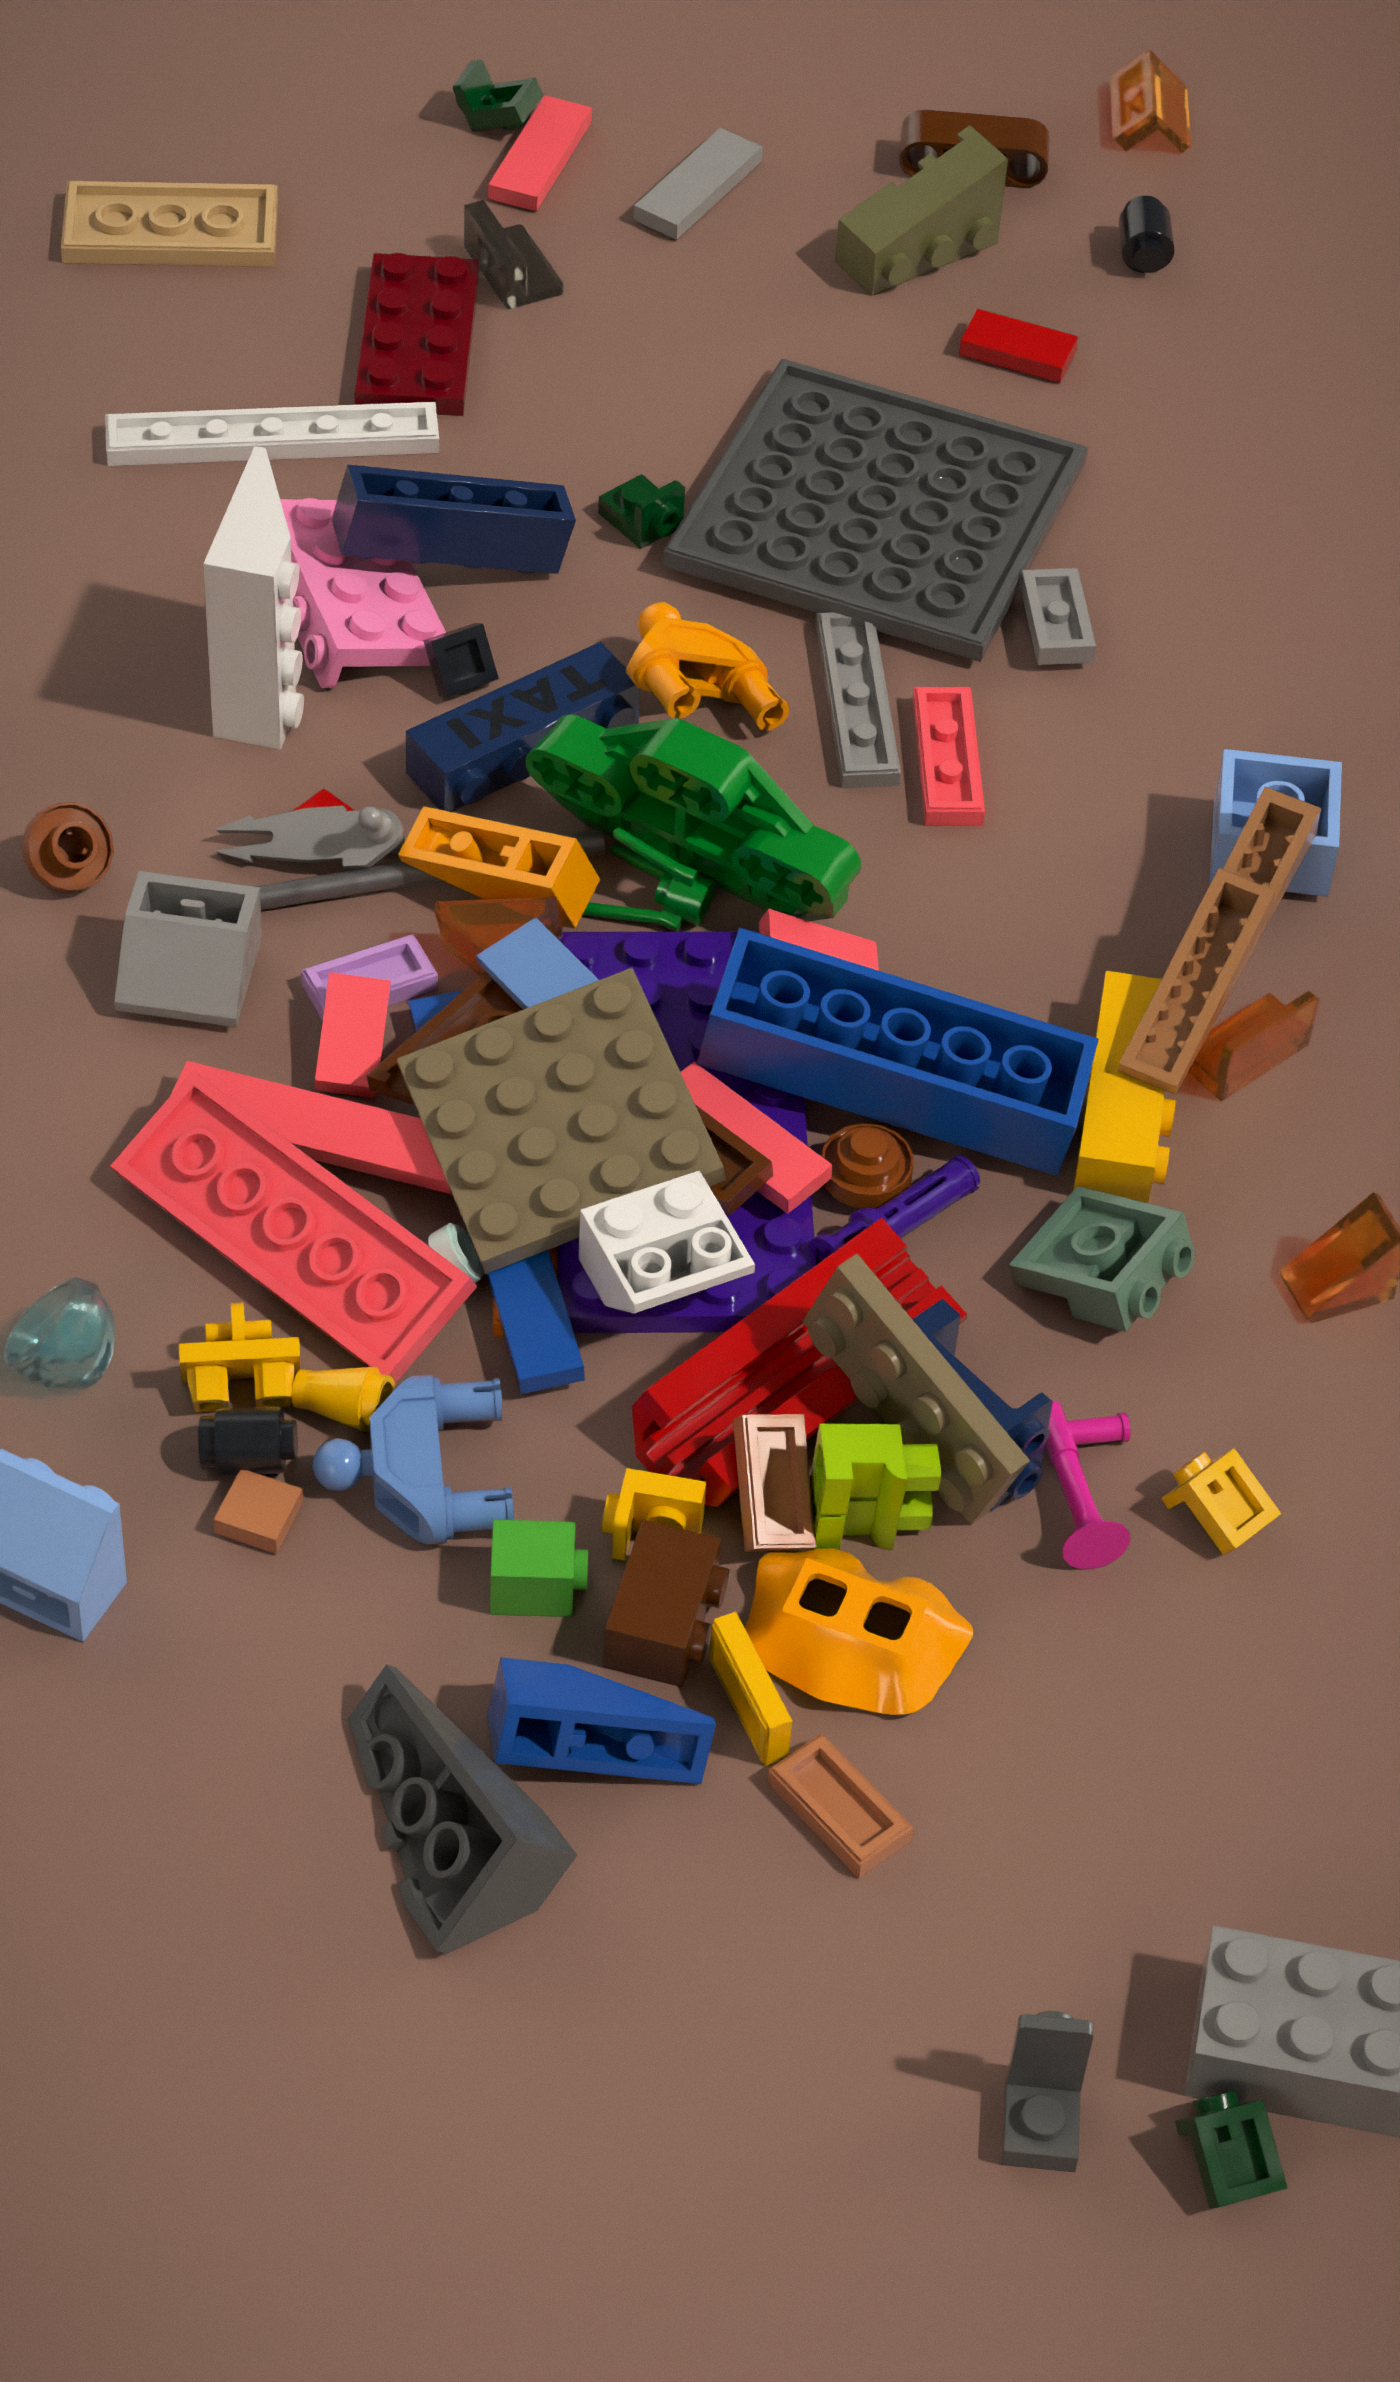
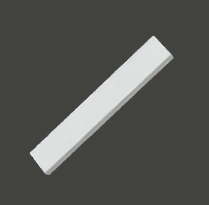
[105,402,439,466]

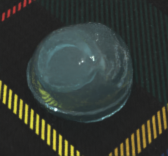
[3,1277,115,1390]

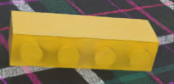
[1073,971,1176,1203]

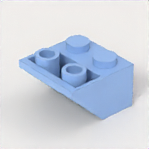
[0,1449,127,1642]

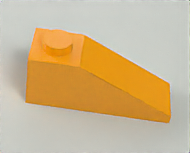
[398,806,600,929]

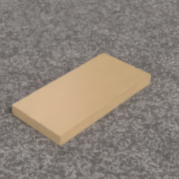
[61,181,278,267]

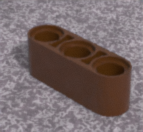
[899,110,1049,188]

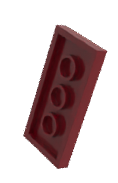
[354,253,479,416]

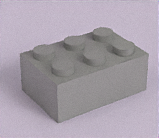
[1184,1925,1400,2138]

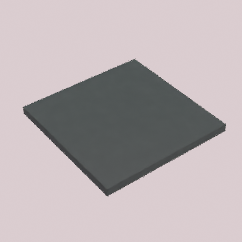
[662,359,1088,662]

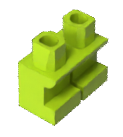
[810,1424,941,1550]

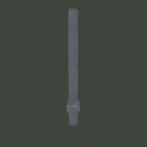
[254,830,605,910]

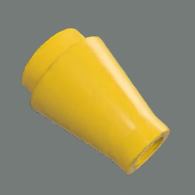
[291,1366,395,1432]

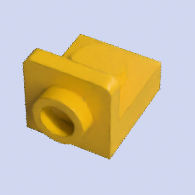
[1161,1448,1281,1556]
[602,1468,706,1561]

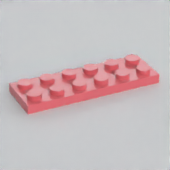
[110,1070,477,1384]

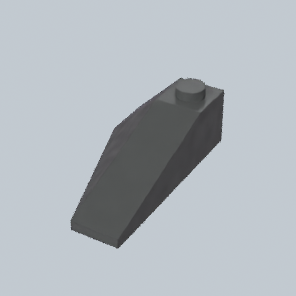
[348,1664,577,1954]

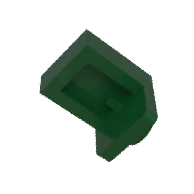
[453,59,543,131]

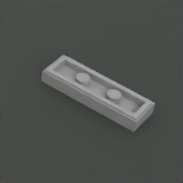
[633,127,763,240]

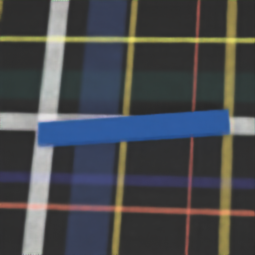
[408,990,585,1394]

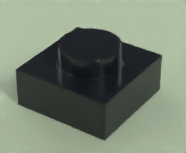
[423,623,499,697]

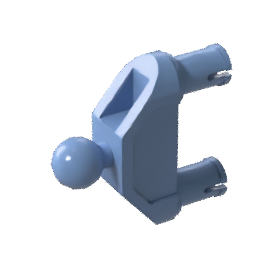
[312,1375,514,1544]

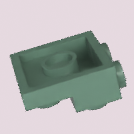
[1009,1186,1195,1332]

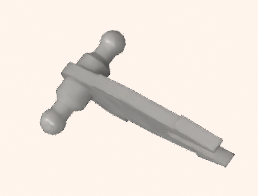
[216,806,405,870]

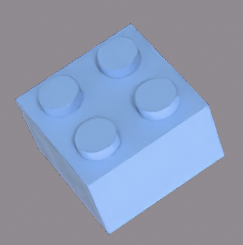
[1209,749,1342,897]

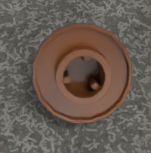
[22,802,114,892]
[822,1123,914,1209]

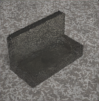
[464,200,564,310]

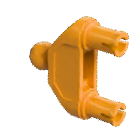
[625,602,789,731]

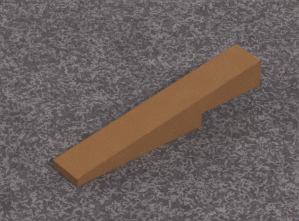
[1118,787,1321,1095]

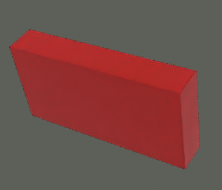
[959,308,1078,383]

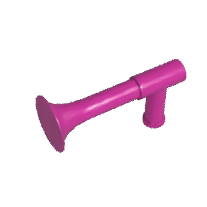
[1045,1401,1131,1569]

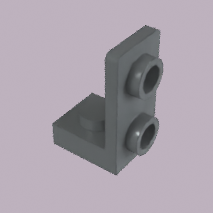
[1001,2011,1094,2172]

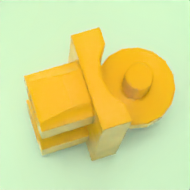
[179,1302,300,1412]

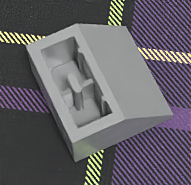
[114,871,262,1027]

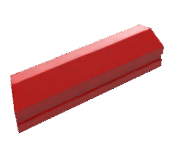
[632,1217,967,1507]

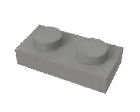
[1020,568,1096,665]

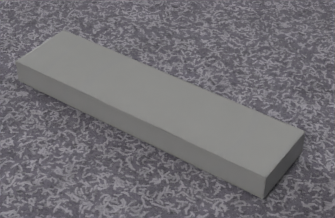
[816,612,901,788]

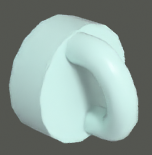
[428,1223,484,1283]

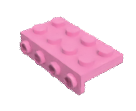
[280,498,446,688]

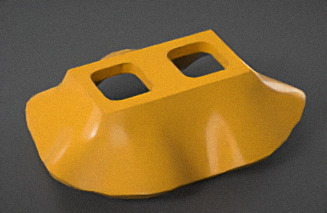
[744,1548,973,1715]

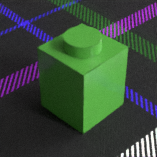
[490,1519,588,1617]

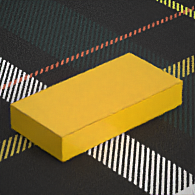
[709,1612,792,1766]

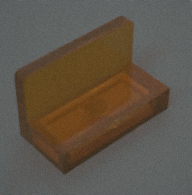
[1110,49,1191,153]
[1188,991,1319,1102]

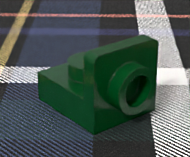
[598,474,685,549]
[1175,2090,1288,2208]

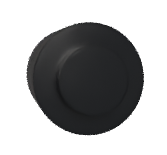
[1119,196,1175,273]
[198,1406,298,1476]

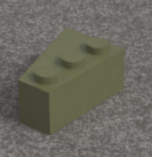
[835,125,1008,296]

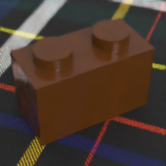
[603,1519,730,1687]

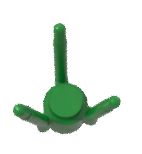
[583,828,715,932]

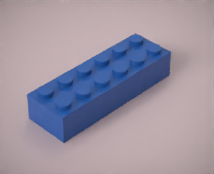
[696,927,1099,1176]

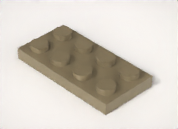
[802,1254,1030,1525]

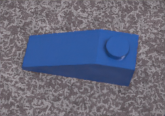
[487,1657,716,1784]

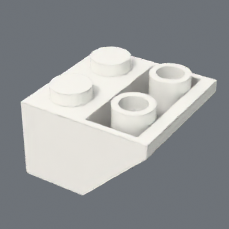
[579,1170,755,1313]

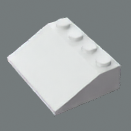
[203,446,304,750]

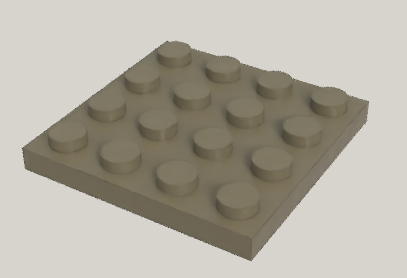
[397,968,726,1274]

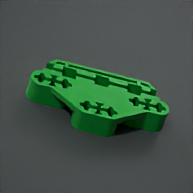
[525,714,862,921]

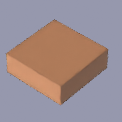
[213,1470,304,1554]

